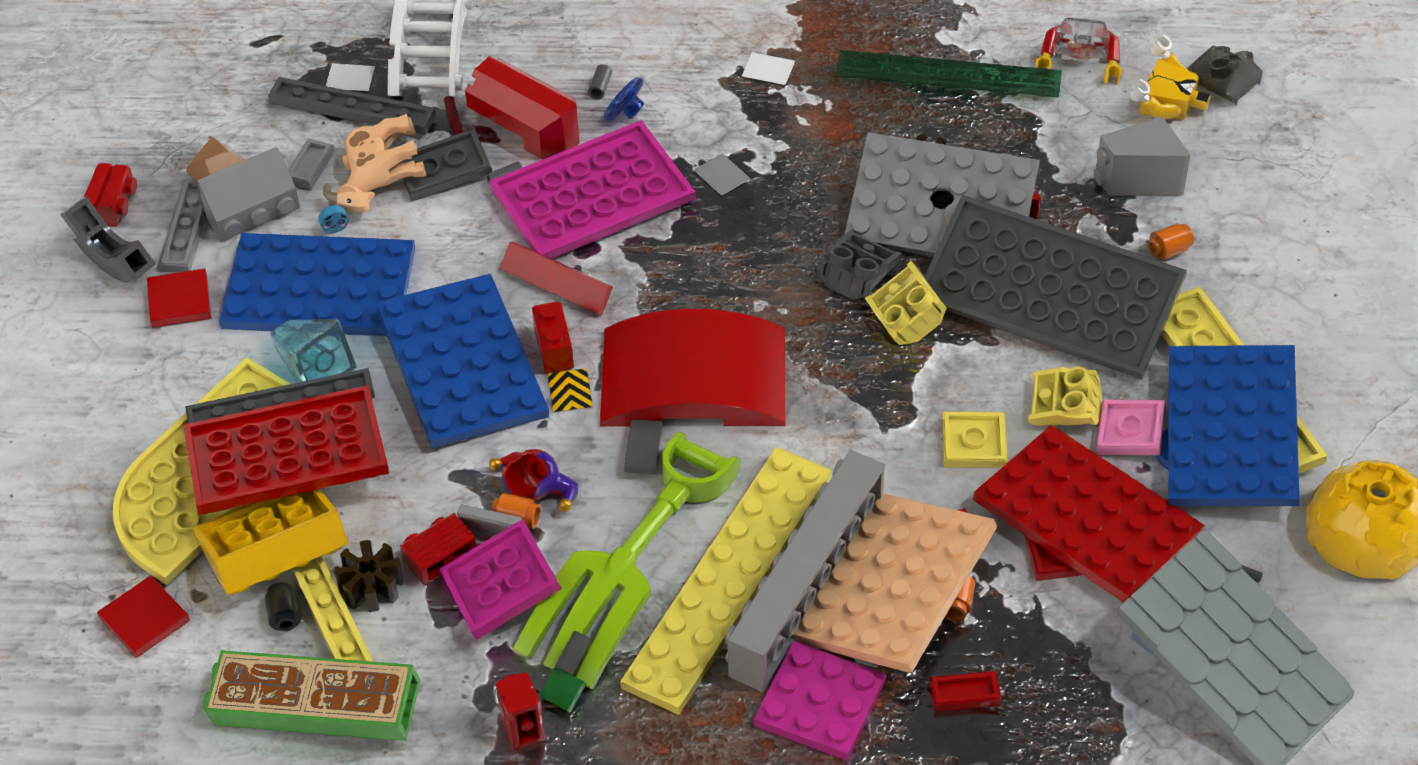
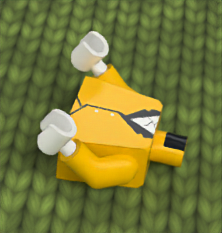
[1130,35,1211,121]

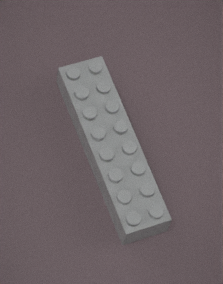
[725,450,885,693]

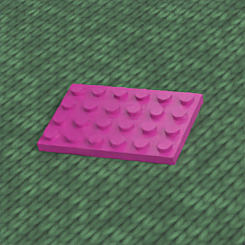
[489,120,696,259]

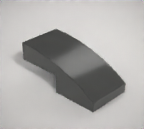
[624,420,663,474]

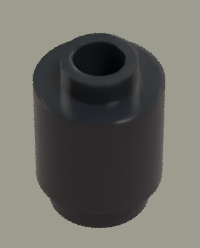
[265,582,302,631]

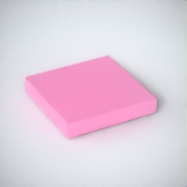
[1096,400,1166,455]

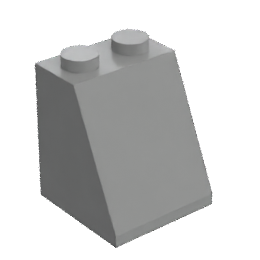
[1094,116,1191,196]

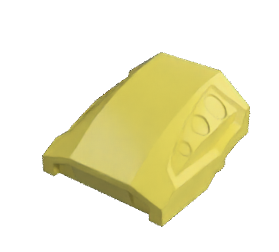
[865,261,947,345]
[1028,366,1102,426]

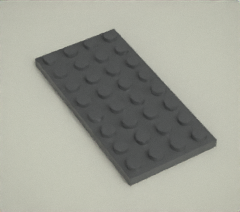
[924,194,1187,380]

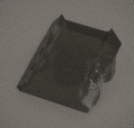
[1187,45,1263,106]

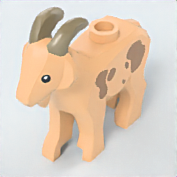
[323,114,427,213]

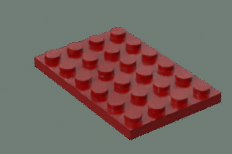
[184,385,390,515]
[973,425,1205,603]

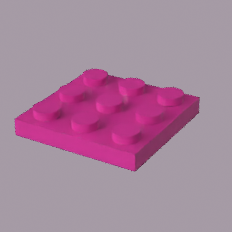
[439,519,562,640]
[754,641,886,761]

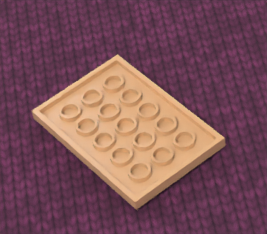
[793,494,997,673]

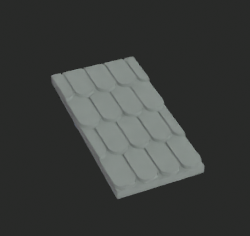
[1118,529,1355,765]

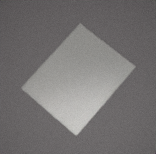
[694,153,750,196]

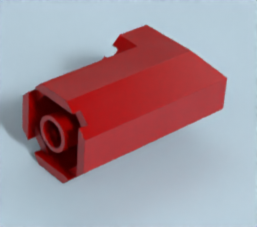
[465,56,580,159]

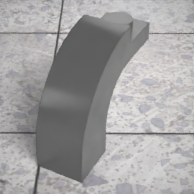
[60,196,156,282]

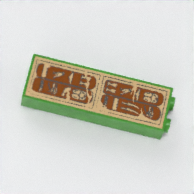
[203,650,421,741]

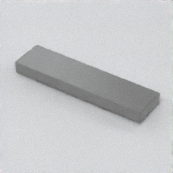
[159,180,206,272]

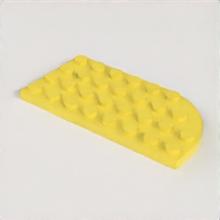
[113,357,290,585]

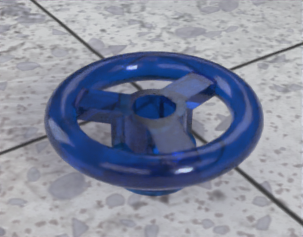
[603,76,645,121]

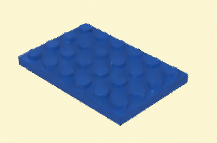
[219,233,415,336]
[376,273,549,449]
[1168,345,1300,506]

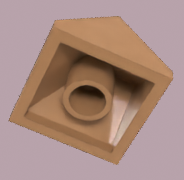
[186,136,244,181]

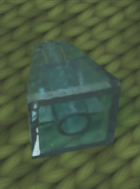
[270,319,357,383]

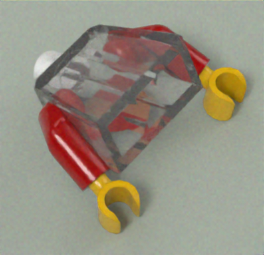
[1035,17,1122,85]

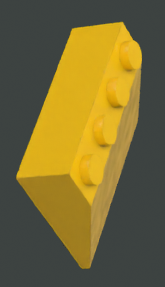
[192,489,349,595]

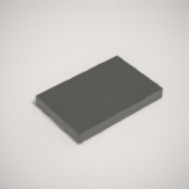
[399,129,492,201]

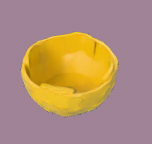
[1305,460,1418,580]

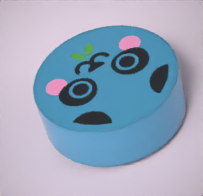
[318,205,349,234]

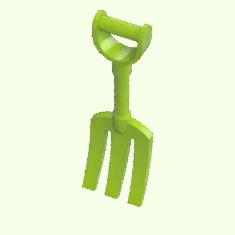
[513,431,741,690]

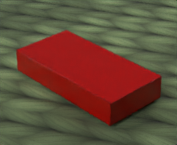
[929,671,1002,712]

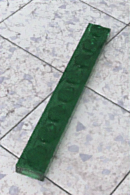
[837,50,1062,98]

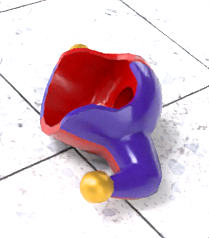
[489,449,578,512]

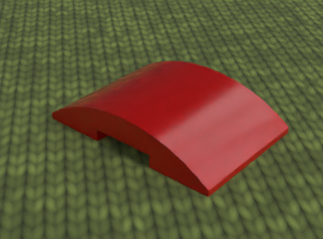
[600,309,785,427]

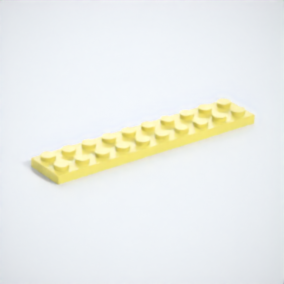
[620,447,832,715]

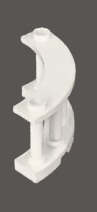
[388,0,473,96]

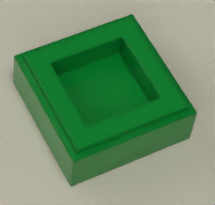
[539,667,586,713]

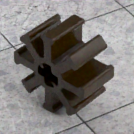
[335,540,404,612]

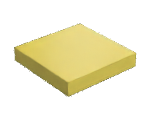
[942,412,1008,468]

